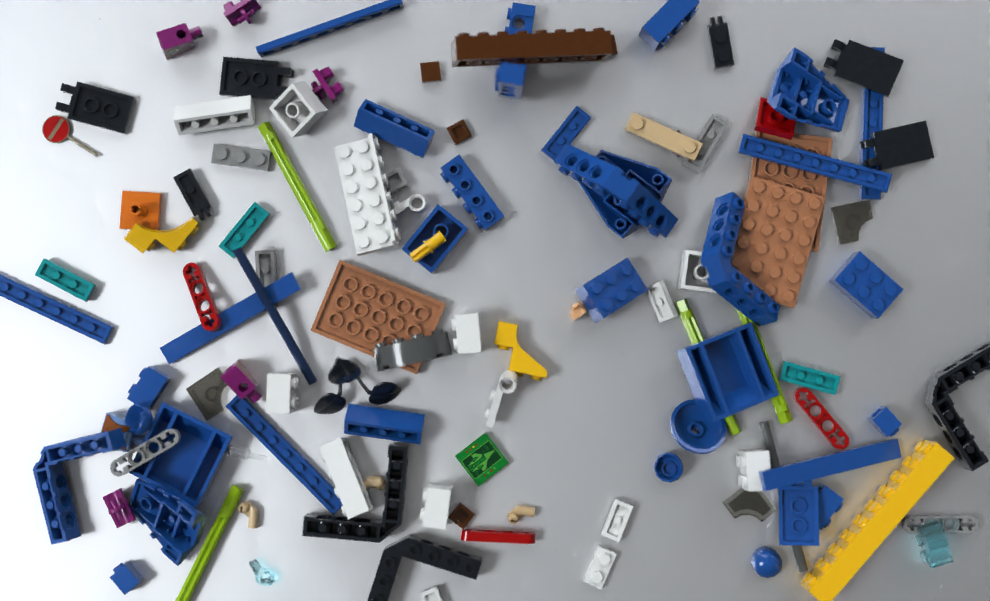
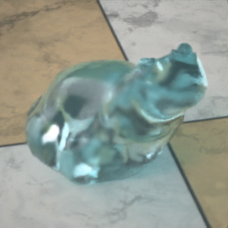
[249,559,277,586]

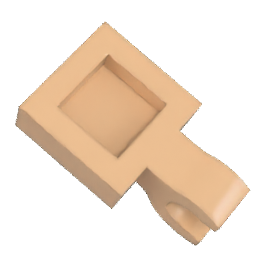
[569,302,587,321]

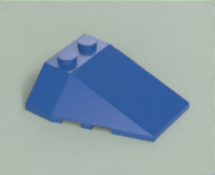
[767,47,849,132]
[129,478,208,566]

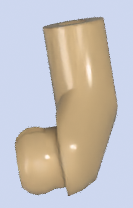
[363,476,386,491]
[238,502,258,528]
[507,505,535,524]

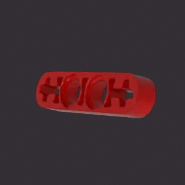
[183,262,222,332]
[793,387,849,449]
[460,529,536,544]

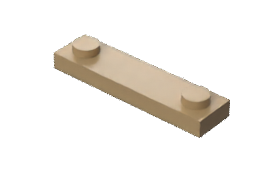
[625,112,703,162]

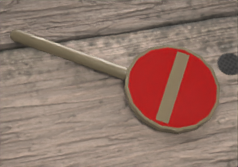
[42,115,98,157]

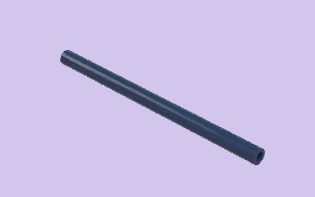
[233,247,317,385]

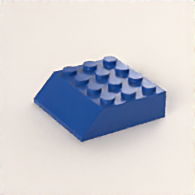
[676,322,779,423]
[129,402,233,507]

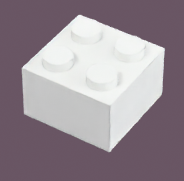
[269,81,328,138]
[678,250,718,294]
[451,313,482,354]
[266,373,300,414]
[736,449,771,492]
[419,483,452,530]

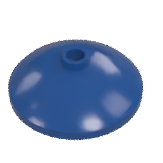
[670,400,727,454]

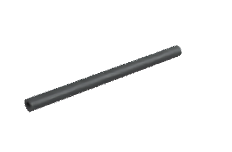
[759,421,808,573]

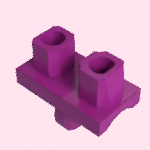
[223,0,261,26]
[311,66,344,104]
[102,488,136,528]

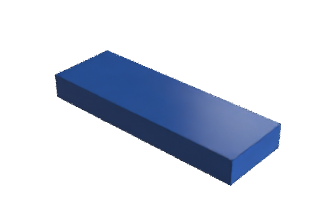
[541,106,592,161]

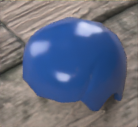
[125,404,153,435]
[654,453,684,483]
[751,546,782,578]

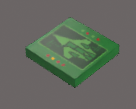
[455,432,509,487]

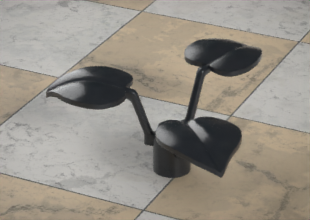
[314,357,401,414]

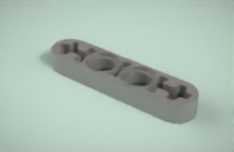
[110,428,181,477]
[901,515,979,534]

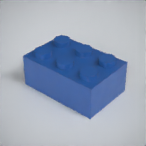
[638,0,700,51]
[402,204,469,274]
[829,251,904,319]
[575,257,648,323]

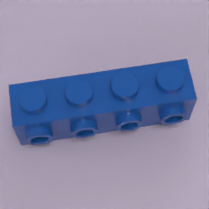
[354,99,435,158]
[440,155,504,231]
[344,404,425,444]

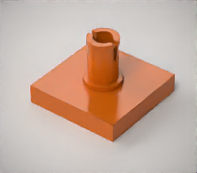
[119,191,162,230]

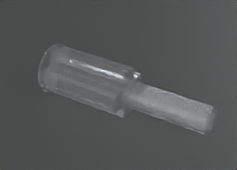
[228,445,268,462]

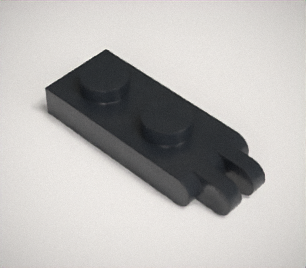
[707,16,734,69]
[173,168,212,221]

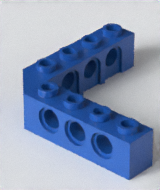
[495,2,536,100]
[554,143,679,238]
[700,192,780,326]
[32,428,126,545]

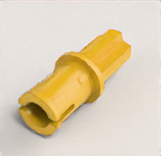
[410,231,446,262]

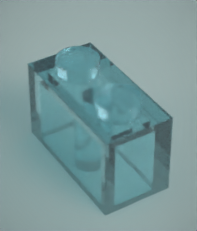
[915,520,953,569]

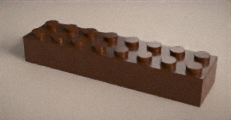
[451,28,612,67]

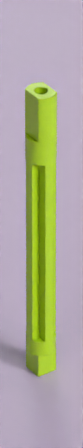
[258,121,337,252]
[676,298,742,436]
[737,309,793,424]
[175,484,244,601]

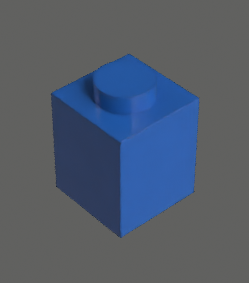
[867,406,902,437]
[110,561,144,595]

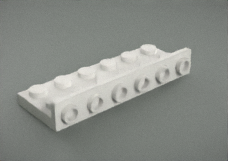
[334,133,401,256]

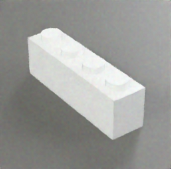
[174,95,255,135]
[320,438,374,519]

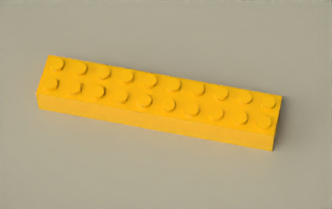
[800,440,954,601]

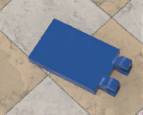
[778,480,819,546]

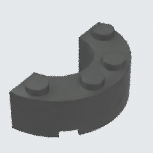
[373,329,452,371]

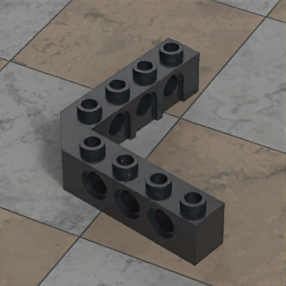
[925,341,990,471]
[302,443,409,543]
[367,534,482,601]

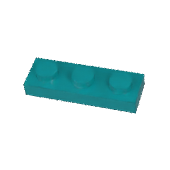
[219,202,271,259]
[35,258,96,302]
[778,361,841,395]

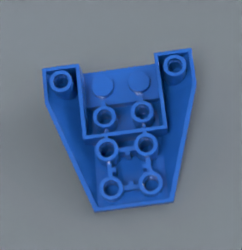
[579,150,672,239]

